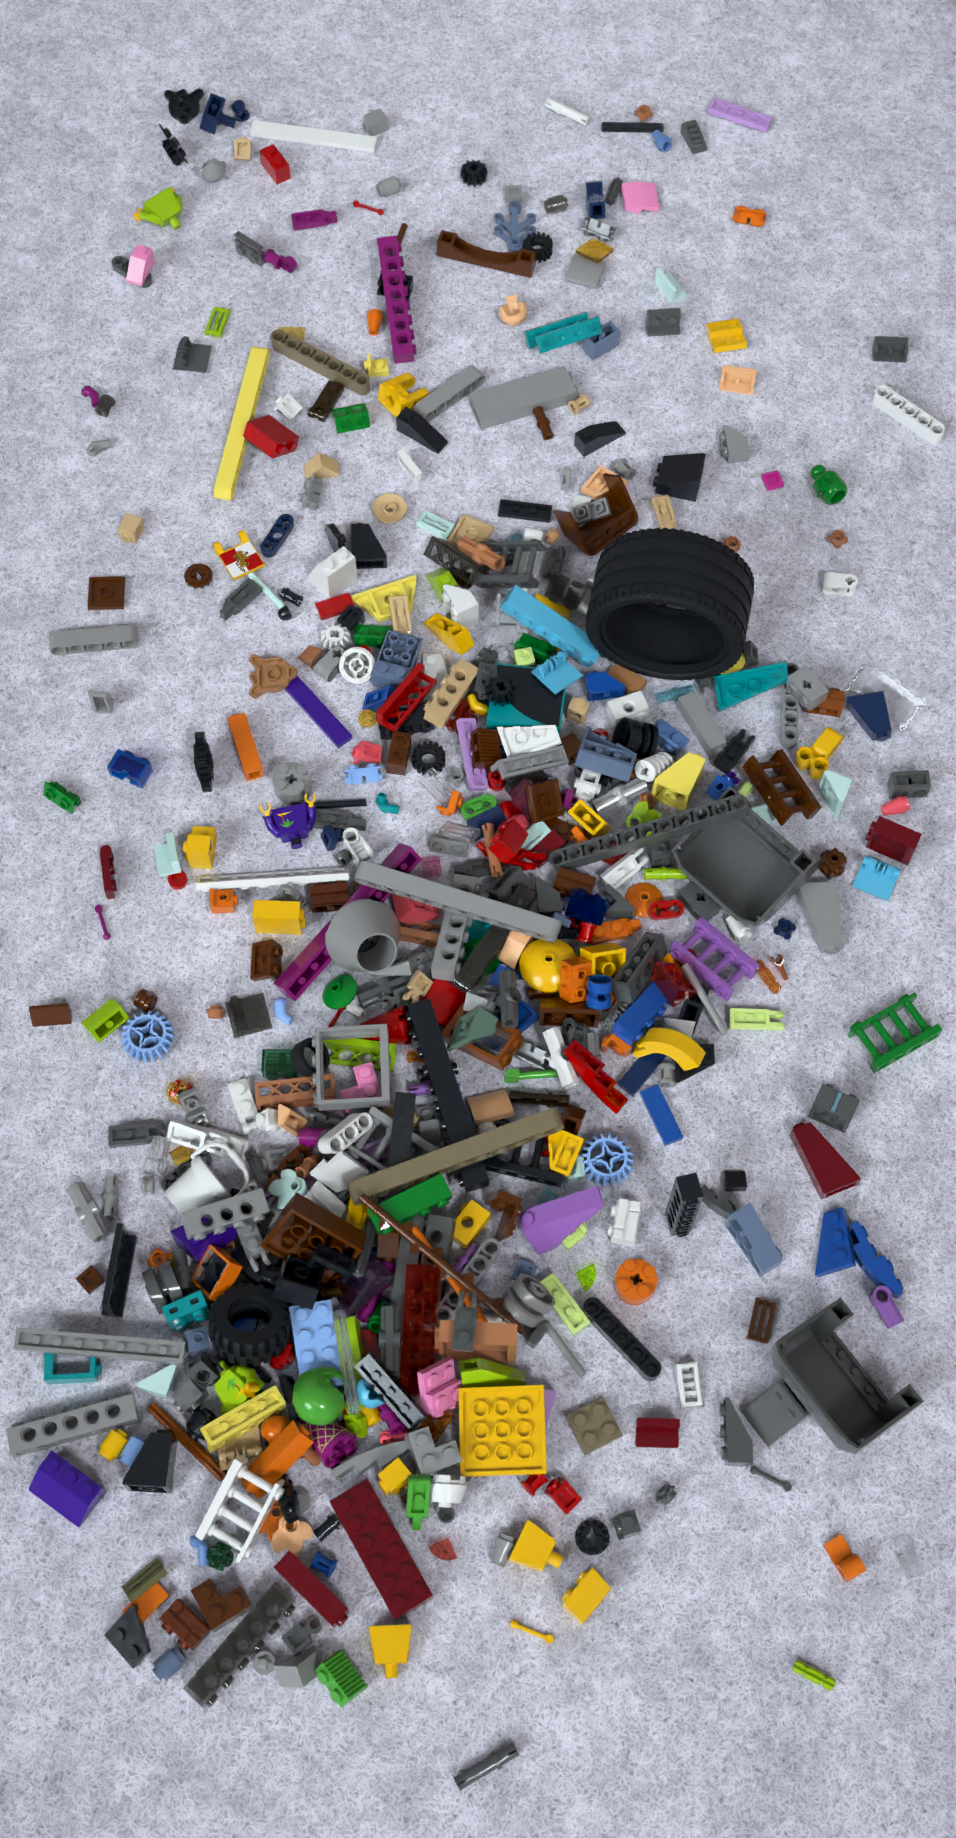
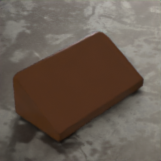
[29,1003,72,1027]

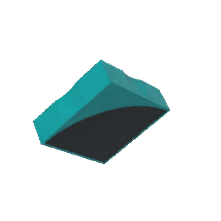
[486,663,566,737]

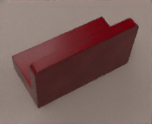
[636,1418,680,1448]

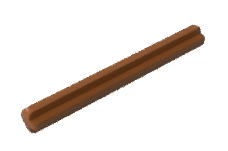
[147,1402,227,1481]

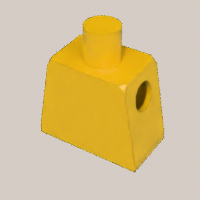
[509,1520,564,1572]
[369,1624,412,1679]

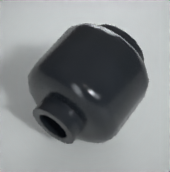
[186,1407,217,1441]

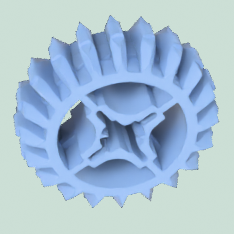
[121,1010,175,1063]
[580,1133,634,1187]

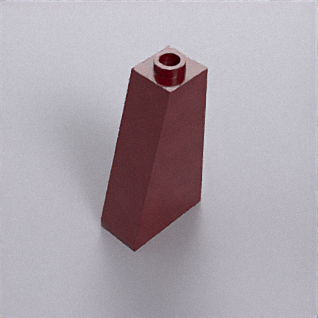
[790,1122,861,1200]
[274,1550,349,1628]

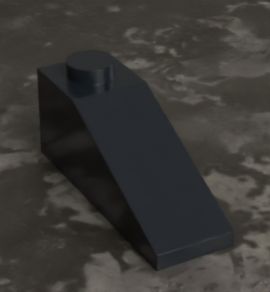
[396,407,448,454]
[574,421,626,457]

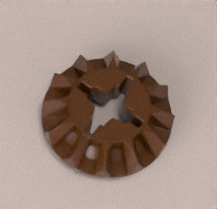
[184,564,213,589]

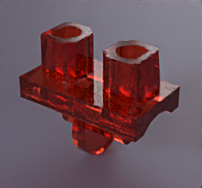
[446,699,478,737]

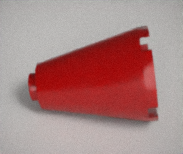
[358,1005,413,1045]

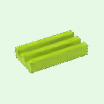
[205,306,230,338]

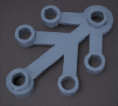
[494,200,536,252]

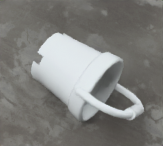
[164,1142,249,1215]

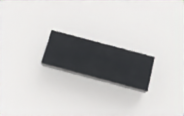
[498,499,552,523]

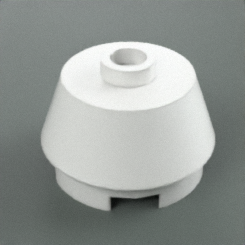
[339,647,375,684]
[429,1475,467,1508]

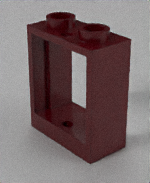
[865,816,922,865]

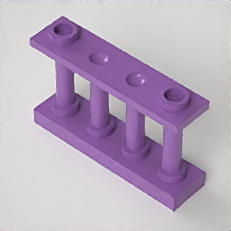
[668,917,760,1002]

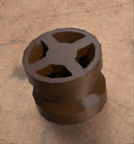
[134,989,158,1013]

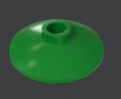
[322,975,358,1010]

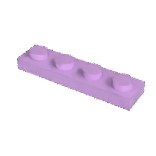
[708,98,773,133]
[456,718,489,791]

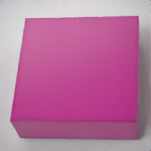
[761,471,784,491]

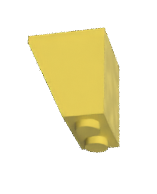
[652,752,706,811]

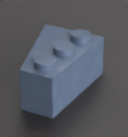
[575,726,637,782]
[725,1203,783,1277]

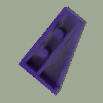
[170,1212,246,1264]

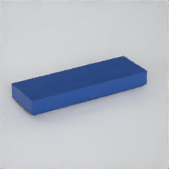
[640,1085,683,1146]

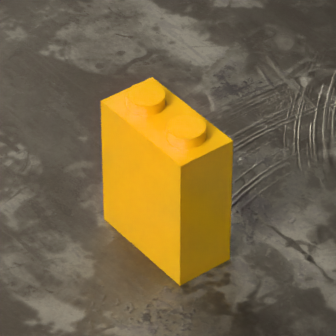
[252,900,306,935]

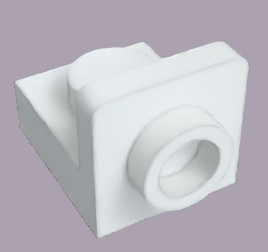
[273,393,303,421]

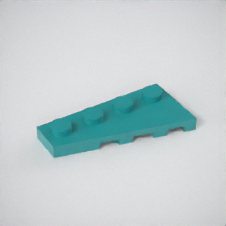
[714,662,789,712]

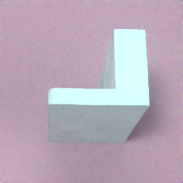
[655,268,686,304]
[153,832,181,877]

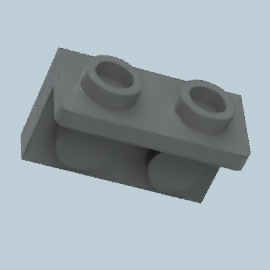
[645,308,681,336]

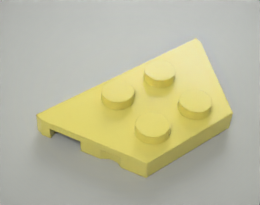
[351,575,417,623]

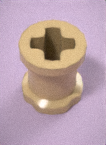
[568,393,591,415]

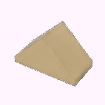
[303,453,340,479]

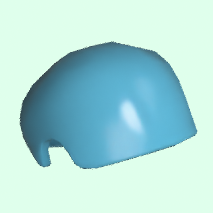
[356,1378,385,1409]

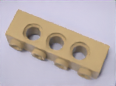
[423,658,478,729]

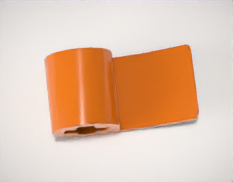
[824,1534,866,1582]

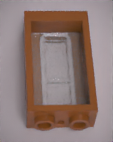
[441,1003,524,1071]

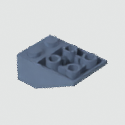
[371,630,423,691]

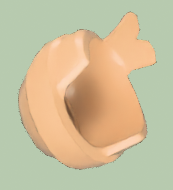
[499,295,528,326]

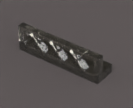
[423,536,489,585]

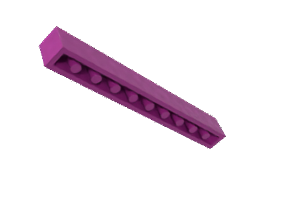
[273,843,422,1001]

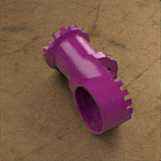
[263,249,298,274]

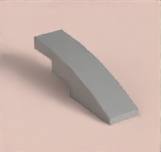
[331,1440,409,1481]

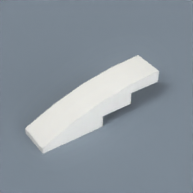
[166,1120,252,1161]

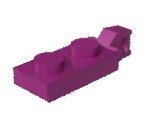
[291,209,337,231]

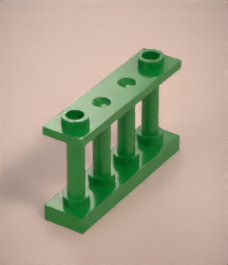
[847,992,942,1074]

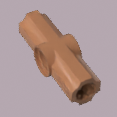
[457,536,506,571]

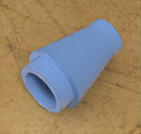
[652,130,672,152]

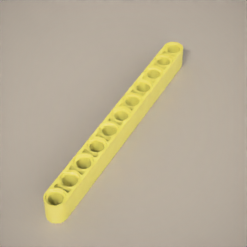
[214,346,270,501]

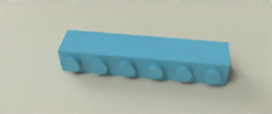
[500,585,600,668]

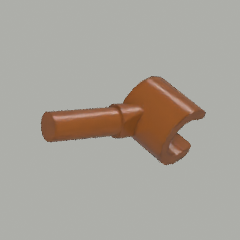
[771,954,789,981]

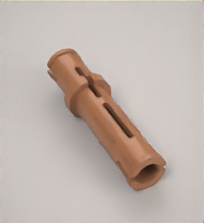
[482,823,503,878]

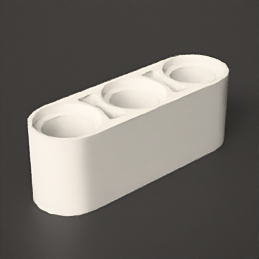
[318,1113,373,1154]

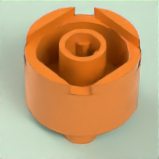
[614,1259,657,1305]

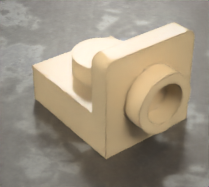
[234,137,252,161]

